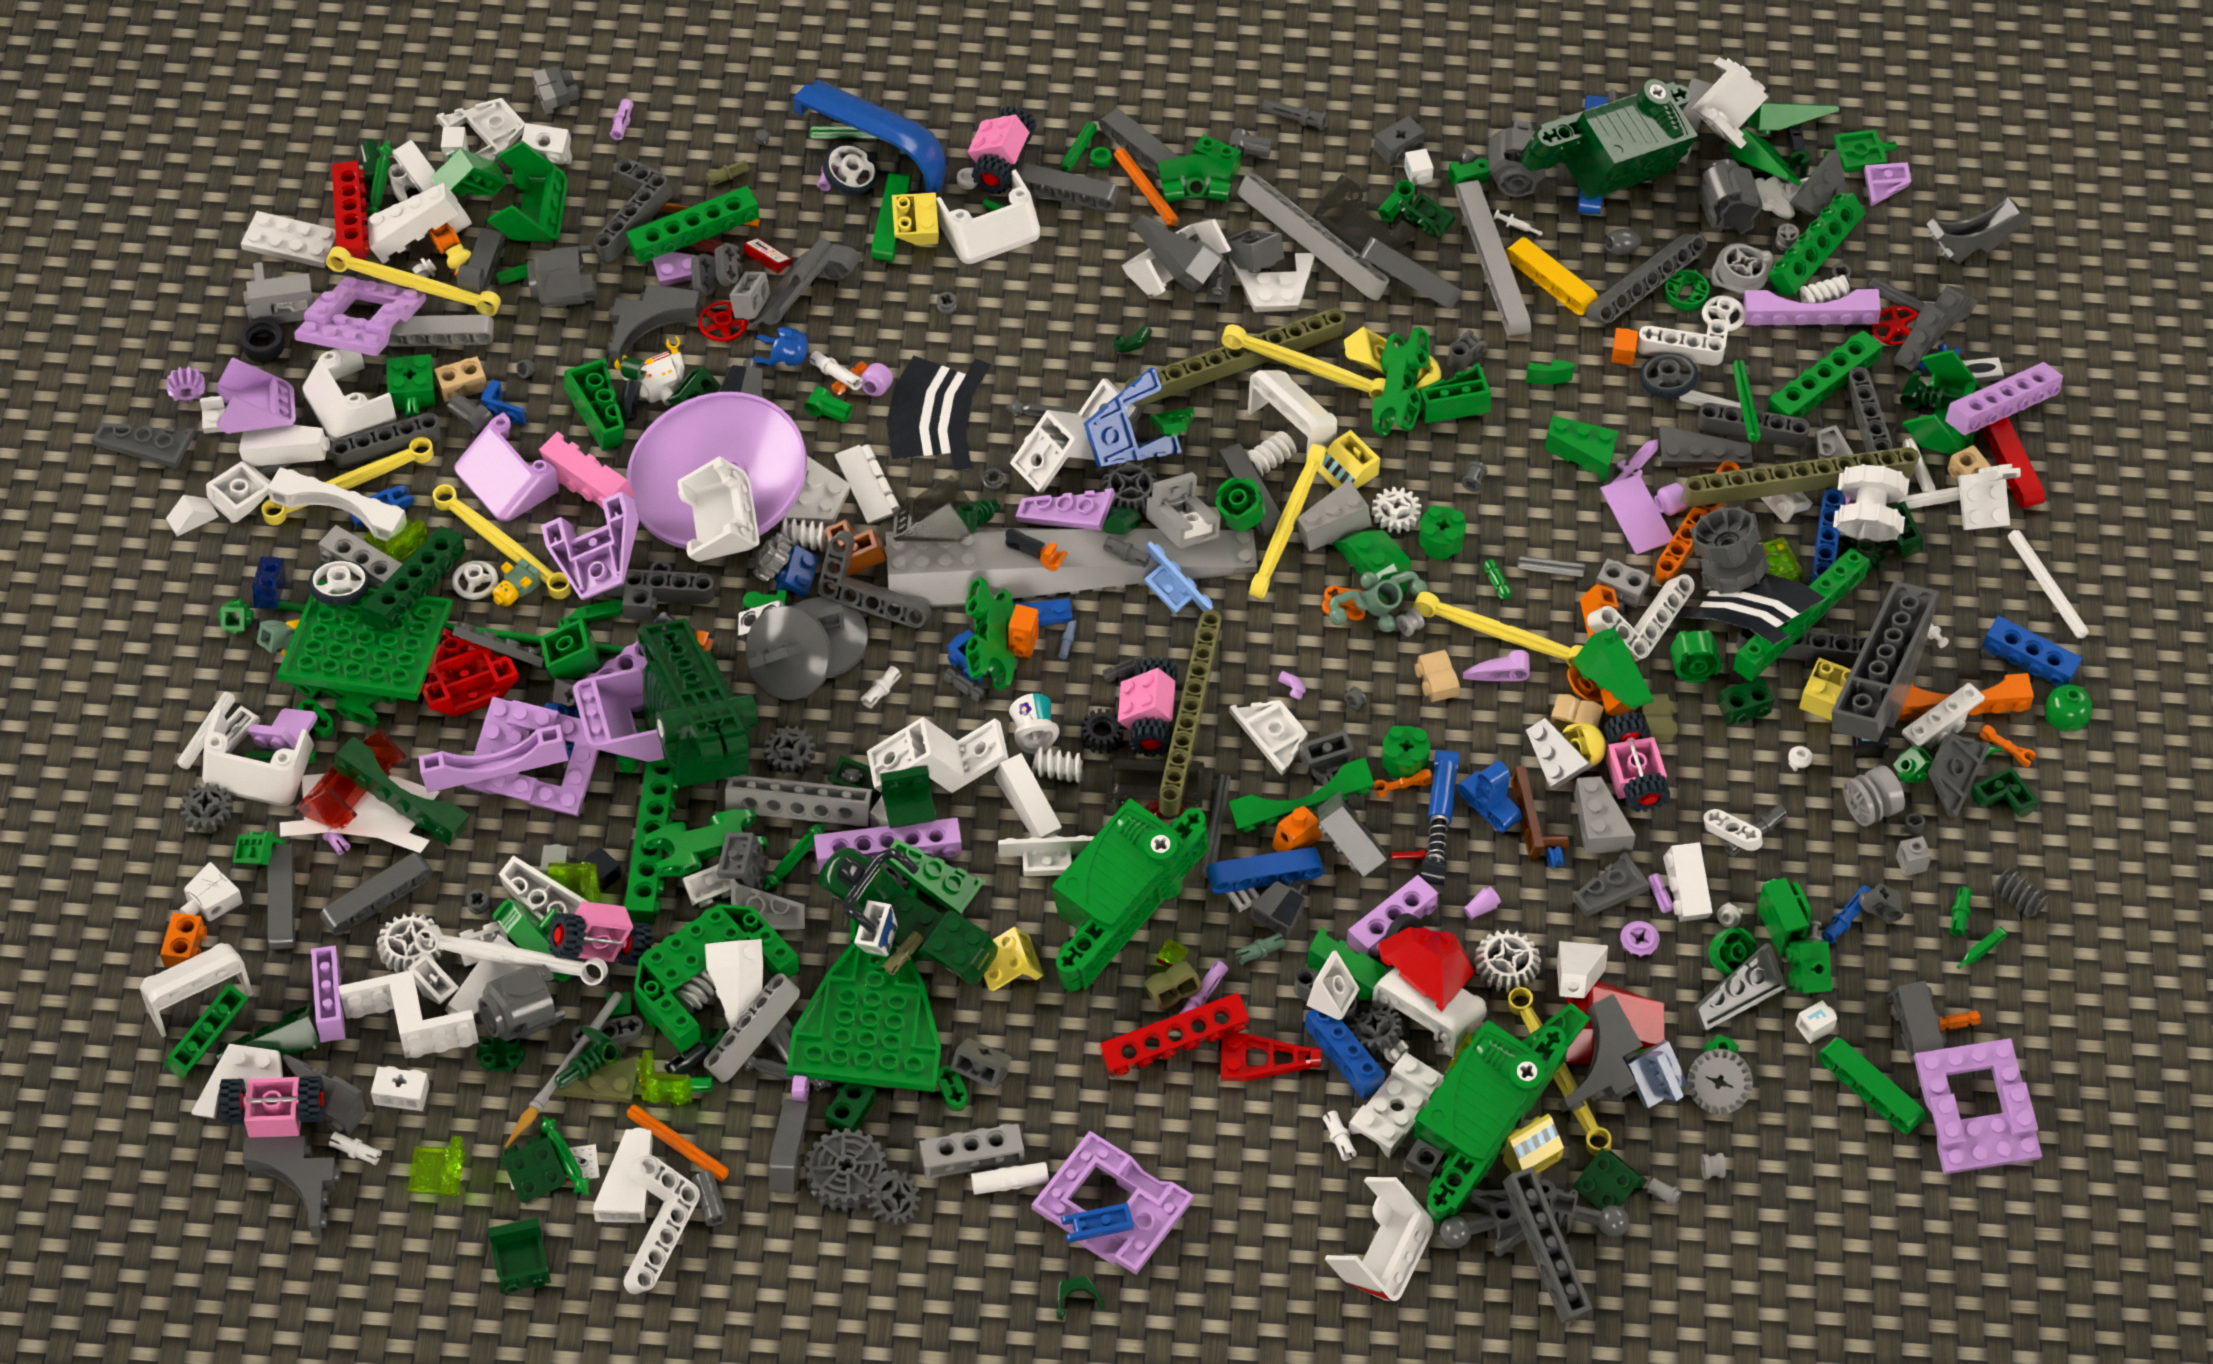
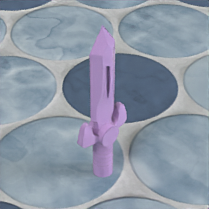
[1611,439,1658,484]

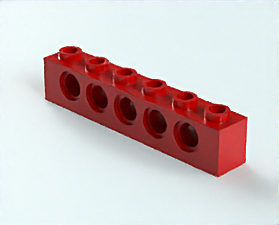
[332,161,370,262]
[1099,992,1249,1077]

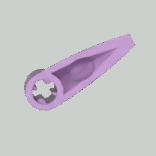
[1463,650,1530,681]

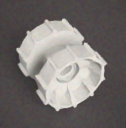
[1833,464,1909,542]

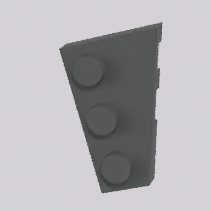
[1574,852,1650,917]

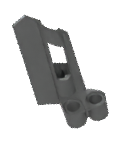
[749,239,861,326]

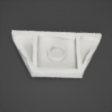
[1229,700,1308,776]

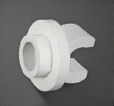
[412,258,437,278]
[1788,746,1812,771]
[1717,902,1743,928]
[1383,1039,1409,1064]

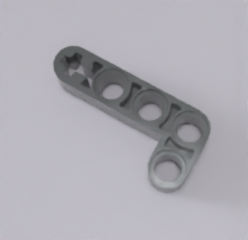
[457,228,505,295]
[769,1099,810,1194]

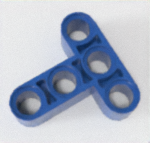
[1457,760,1522,833]

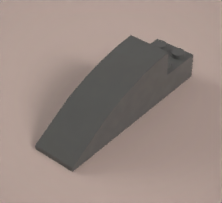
[1832,581,1939,742]

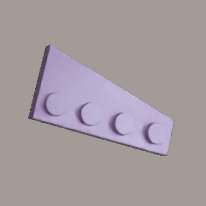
[1015,488,1115,531]

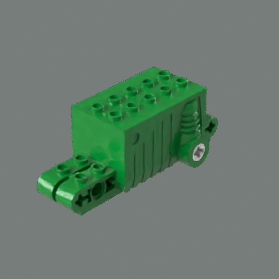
[1052,798,1209,992]
[1413,1019,1568,1223]

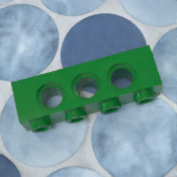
[163,983,248,1080]

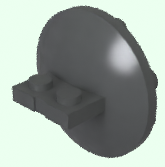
[793,597,868,678]
[745,606,832,700]

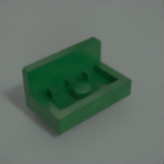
[827,755,878,800]

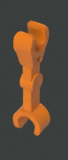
[1979,725,2036,767]
[1373,769,1433,798]

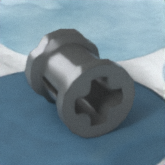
[1461,461,1488,492]

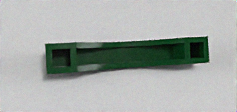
[333,737,470,846]

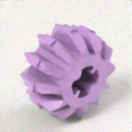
[166,366,205,403]

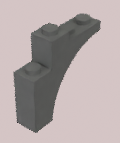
[1927,197,2028,264]
[607,284,701,365]
[1893,285,1979,372]
[1558,994,1643,1112]
[242,1136,341,1238]

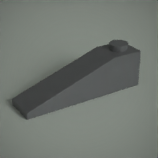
[1132,214,1223,293]
[282,1054,367,1136]

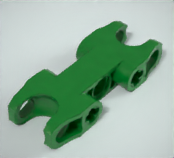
[1372,327,1430,437]
[966,576,1015,691]
[279,668,398,727]
[642,809,769,877]

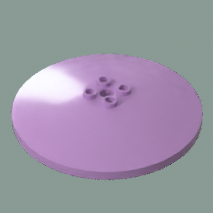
[626,392,807,549]

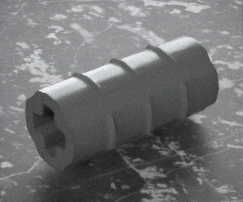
[692,1171,727,1226]

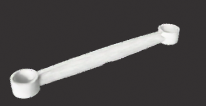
[414,926,608,985]

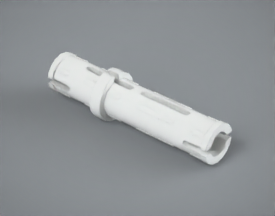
[809,351,863,390]

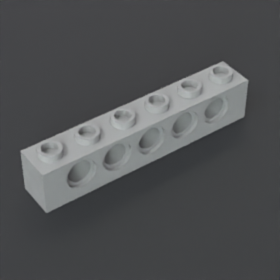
[725,775,872,827]

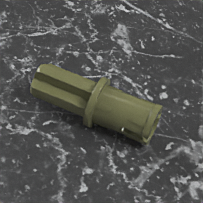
[706,160,749,187]
[882,931,924,976]

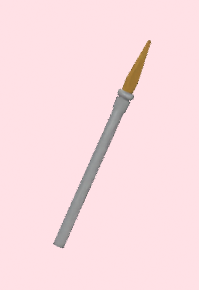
[505,992,623,1148]

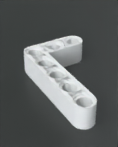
[1587,574,1695,662]
[624,1155,700,1294]

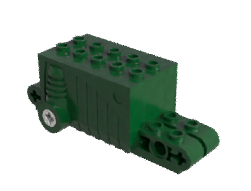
[1521,79,1698,200]
[637,618,758,787]

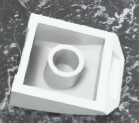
[206,461,271,523]

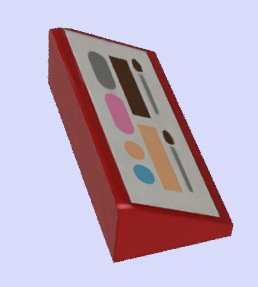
[744,238,792,274]

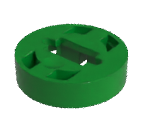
[1664,269,1709,311]

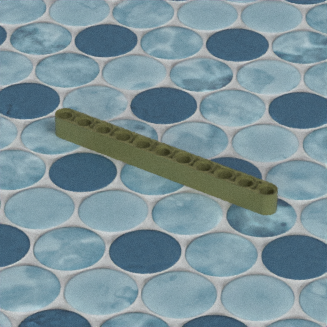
[1125,308,1346,406]
[1681,447,1920,507]
[1159,610,1221,817]

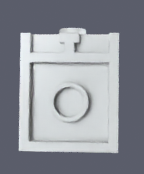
[1958,464,2021,530]

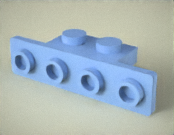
[1144,541,1213,615]

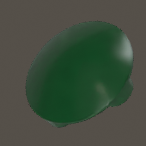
[475,1037,525,1072]

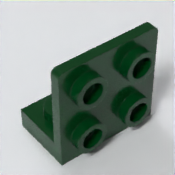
[880,766,936,829]
[1573,1147,1648,1211]

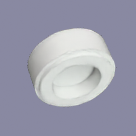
[957,168,978,189]

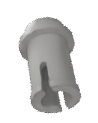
[1647,1178,1681,1205]

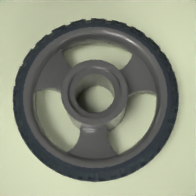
[1640,353,1698,398]

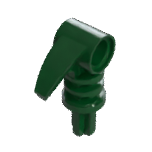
[1900,370,1966,410]
[943,499,1000,533]
[554,1025,621,1089]

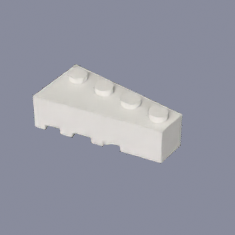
[367,183,459,264]
[499,856,588,921]

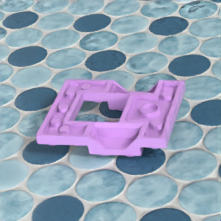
[294,277,426,356]
[464,697,599,817]
[1913,1038,2042,1174]
[1032,1131,1194,1275]

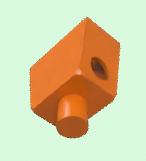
[1272,806,1322,852]

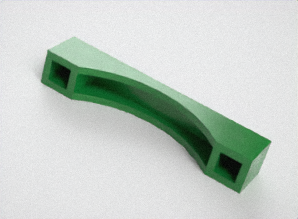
[1228,758,1374,834]

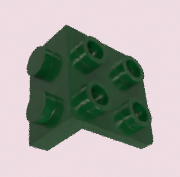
[1398,192,1456,239]
[498,1134,566,1202]

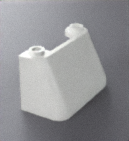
[678,456,759,562]
[1372,967,1487,1058]

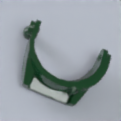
[1056,1276,1105,1320]

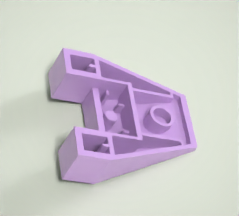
[541,492,639,600]

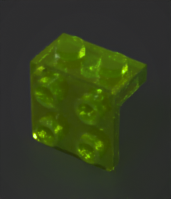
[637,1050,692,1105]

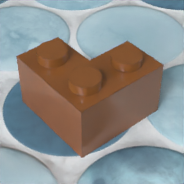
[825,519,887,577]

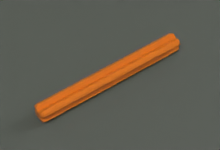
[1114,148,1178,226]
[627,1104,729,1181]

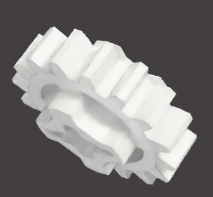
[1371,487,1421,533]

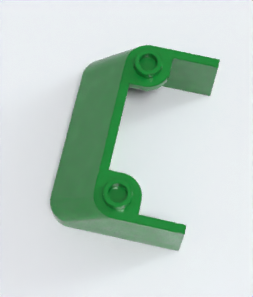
[487,141,568,242]
[1903,349,1983,455]

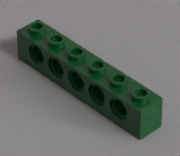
[361,526,466,633]

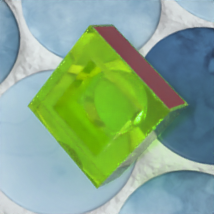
[1156,939,1189,968]

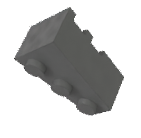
[1885,980,1946,1062]

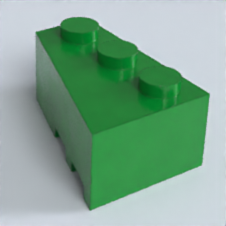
[430,148,509,197]
[1420,363,1491,423]
[1545,415,1619,482]
[1307,927,1387,1002]

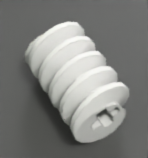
[1799,275,1849,304]
[1247,431,1297,478]
[780,517,830,552]
[1032,747,1083,783]
[674,969,716,1013]

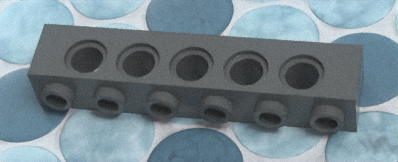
[1503,1166,1592,1324]

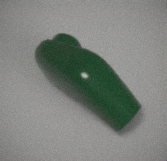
[1113,326,1152,353]

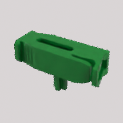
[492,899,574,982]

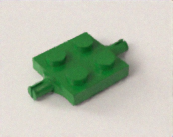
[1823,129,1897,173]

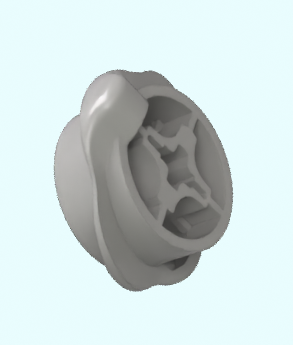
[1711,243,1773,294]

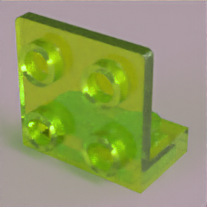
[364,518,428,562]
[548,861,601,903]
[408,1136,465,1196]

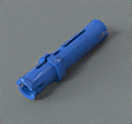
[1821,885,1872,944]

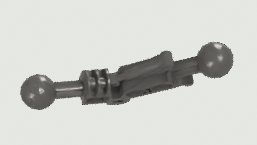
[1439,1179,1629,1257]

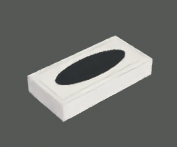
[1963,357,2004,382]

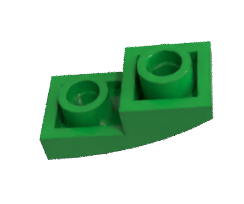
[1526,359,1575,385]

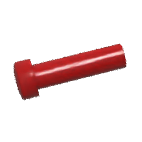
[1392,849,1426,861]

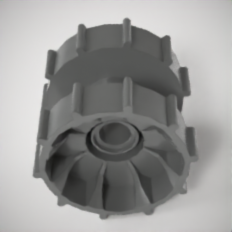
[1690,506,1770,594]

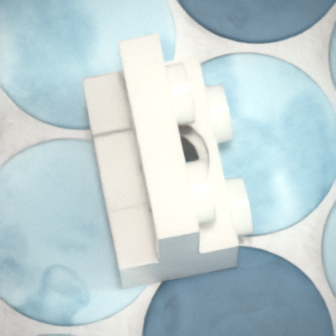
[521,123,572,165]

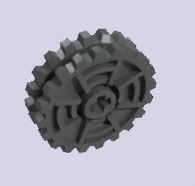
[805,1128,887,1212]

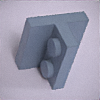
[1626,1040,1688,1108]

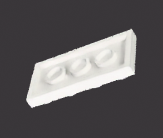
[241,211,336,268]

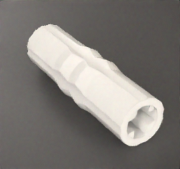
[971,1162,1049,1195]

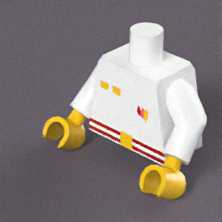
[614,336,685,405]

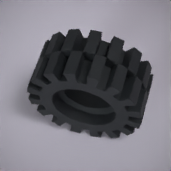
[1081,708,1124,754]

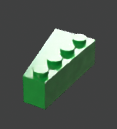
[564,357,624,451]

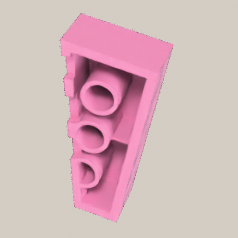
[539,432,634,509]

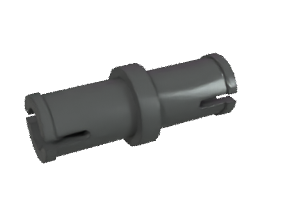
[1103,536,1151,568]

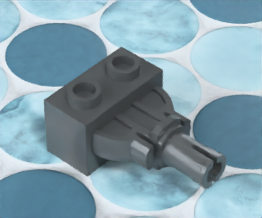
[1299,730,1354,807]

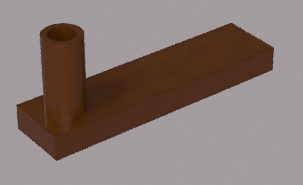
[1510,766,1569,860]

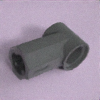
[1229,128,1272,157]
[447,394,493,434]
[765,1016,793,1065]

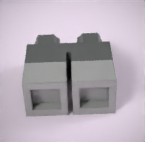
[532,66,580,115]

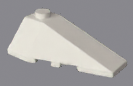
[705,939,763,1028]

